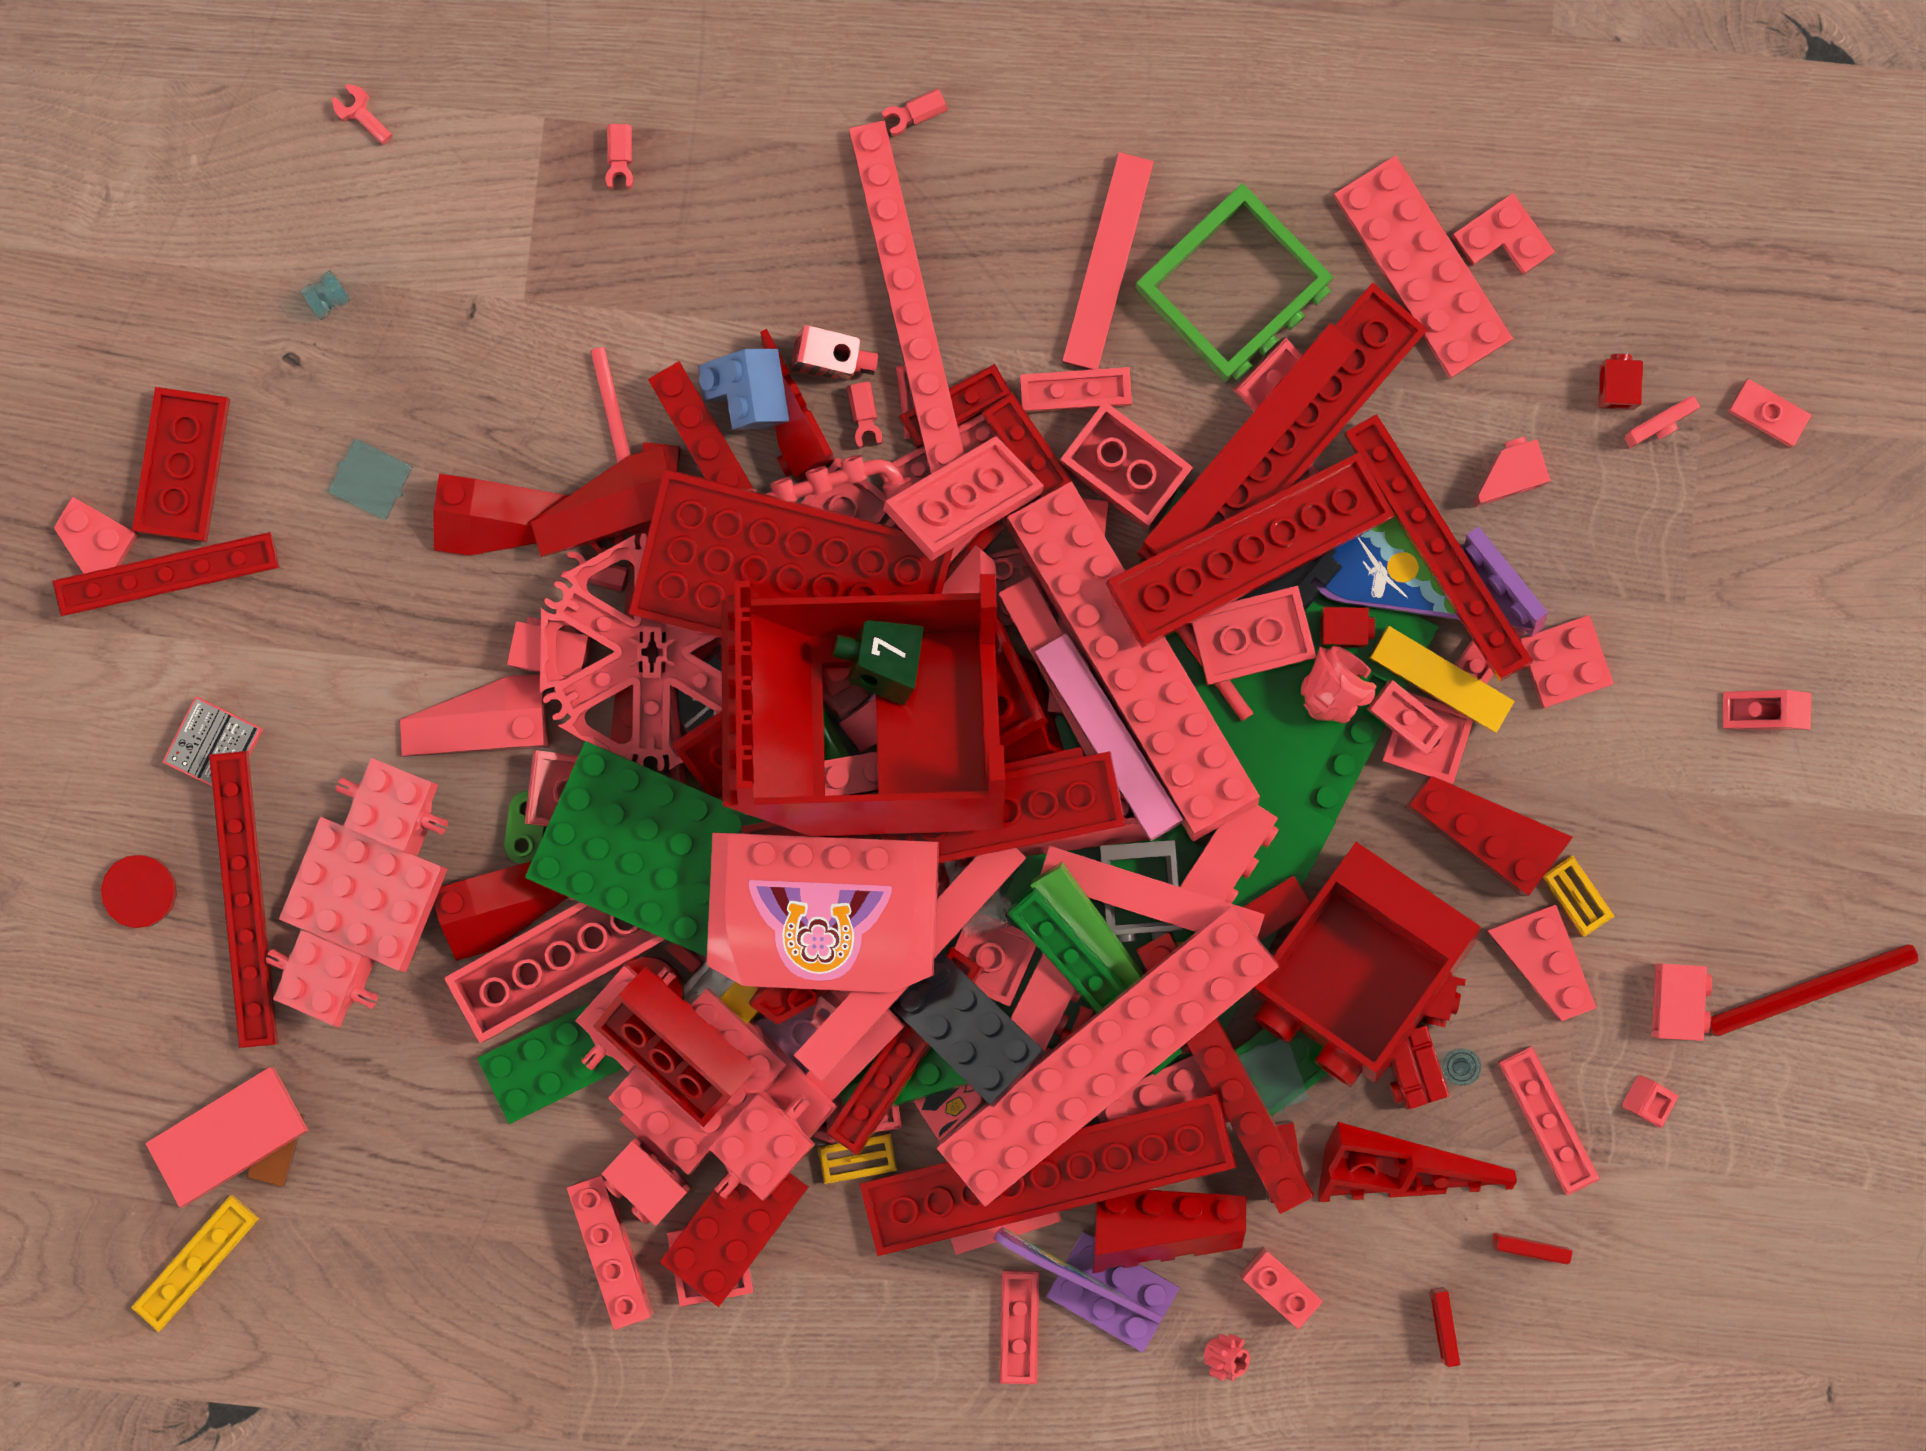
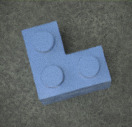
[698,349,789,430]

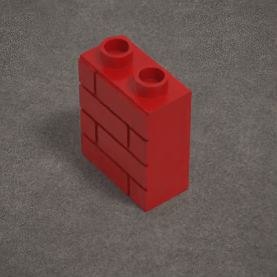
[1252,842,1481,1087]

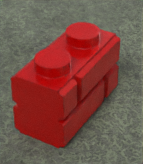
[1387,1024,1450,1110]

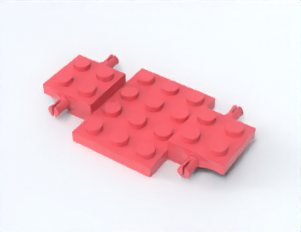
[266,758,448,1027]
[575,965,815,1201]

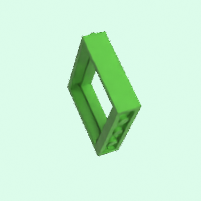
[1135,183,1334,383]

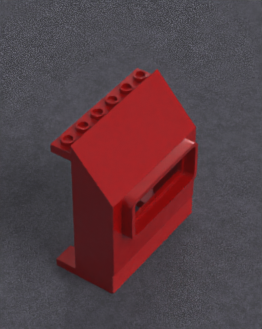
[721,574,1005,836]

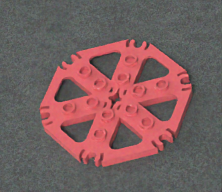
[540,533,722,771]

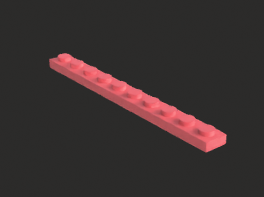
[849,120,964,475]

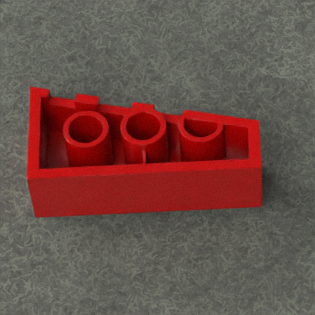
[1405,776,1573,896]
[1092,1190,1247,1274]

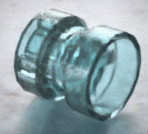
[300,270,351,320]

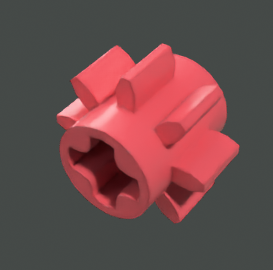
[1204,1333,1250,1381]

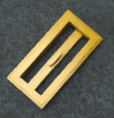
[1542,855,1615,937]
[818,1133,897,1184]

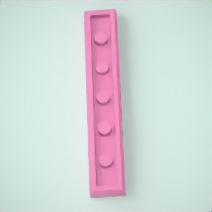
[1035,633,1183,841]

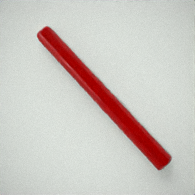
[1710,944,1919,1036]

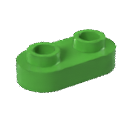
[504,791,546,864]

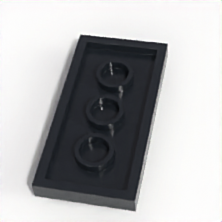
[891,951,1046,1108]

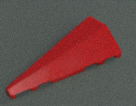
[1318,1122,1517,1202]

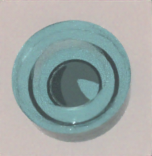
[1443,1048,1481,1086]

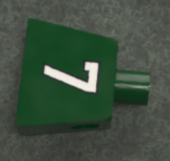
[831,620,924,705]

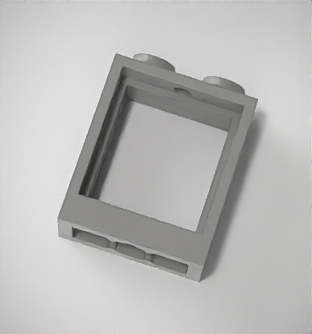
[1099,840,1182,942]

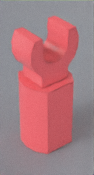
[882,88,948,137]
[605,124,634,189]
[846,382,883,449]
[562,551,629,592]

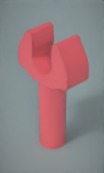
[332,84,393,145]

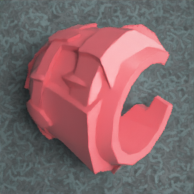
[1301,646,1376,723]

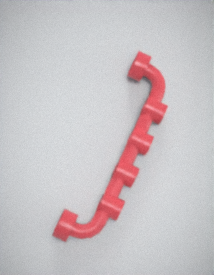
[748,455,913,502]

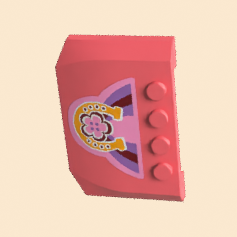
[707,833,939,993]

